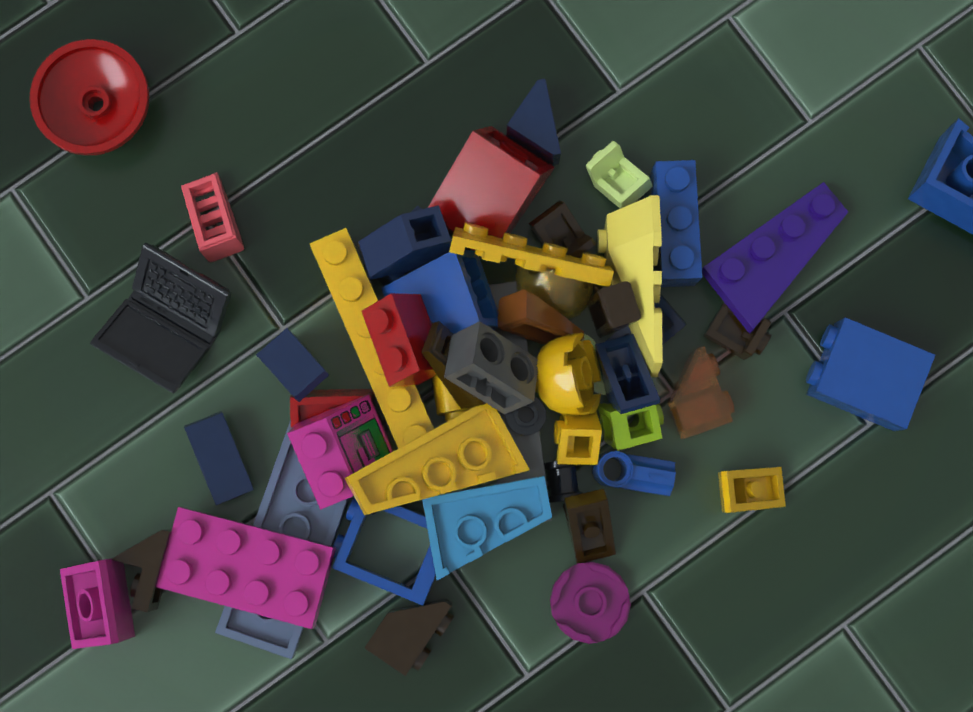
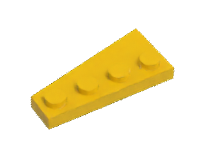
[449,223,614,287]
[344,403,530,515]

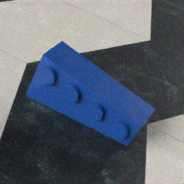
[908,118,973,234]

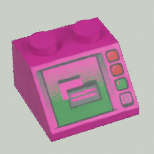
[287,394,393,510]

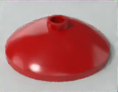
[30,39,150,156]

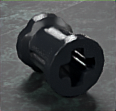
[544,461,583,503]

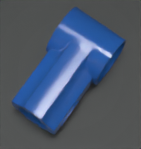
[592,451,676,496]

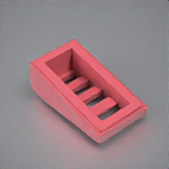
[181,172,244,262]

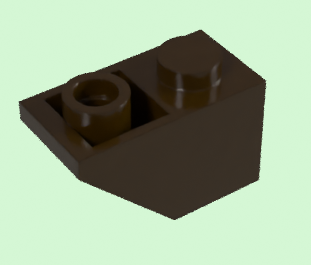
[365,599,454,676]

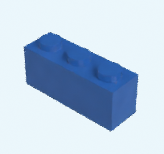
[650,160,702,287]

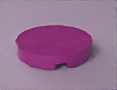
[550,561,631,644]

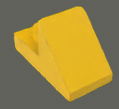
[718,467,786,513]

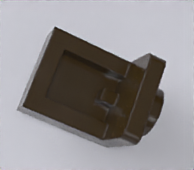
[528,200,596,258]
[704,302,772,360]

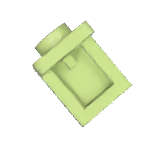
[586,141,653,209]

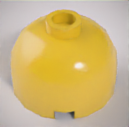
[535,332,601,416]

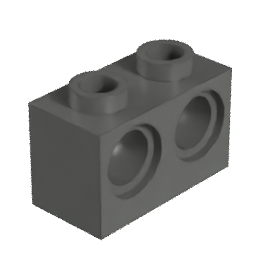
[444,321,538,414]

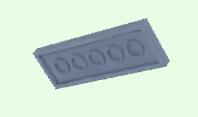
[215,420,349,659]

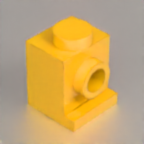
[554,411,602,465]

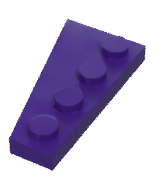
[702,182,848,334]

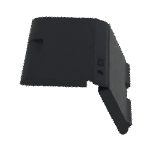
[90,243,231,394]

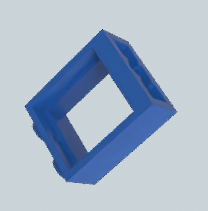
[332,497,436,606]

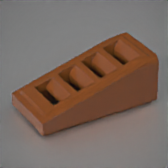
[498,289,584,345]

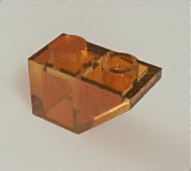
[668,346,734,440]

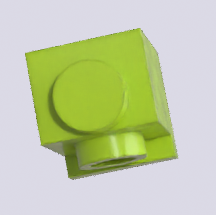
[598,403,664,451]

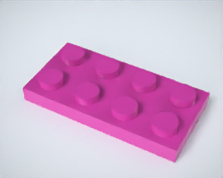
[156,507,336,629]

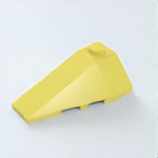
[597,195,663,377]

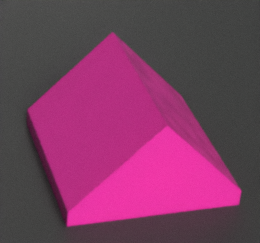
[60,558,135,649]

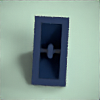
[506,79,561,165]
[256,328,329,402]
[595,334,660,414]

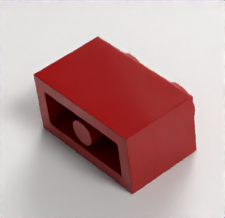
[361,293,443,387]

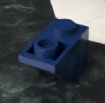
[358,205,452,280]

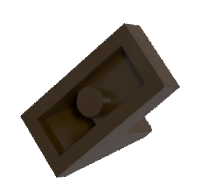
[563,488,616,564]
[112,529,172,612]

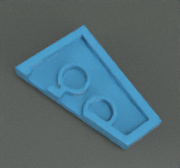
[422,475,552,580]

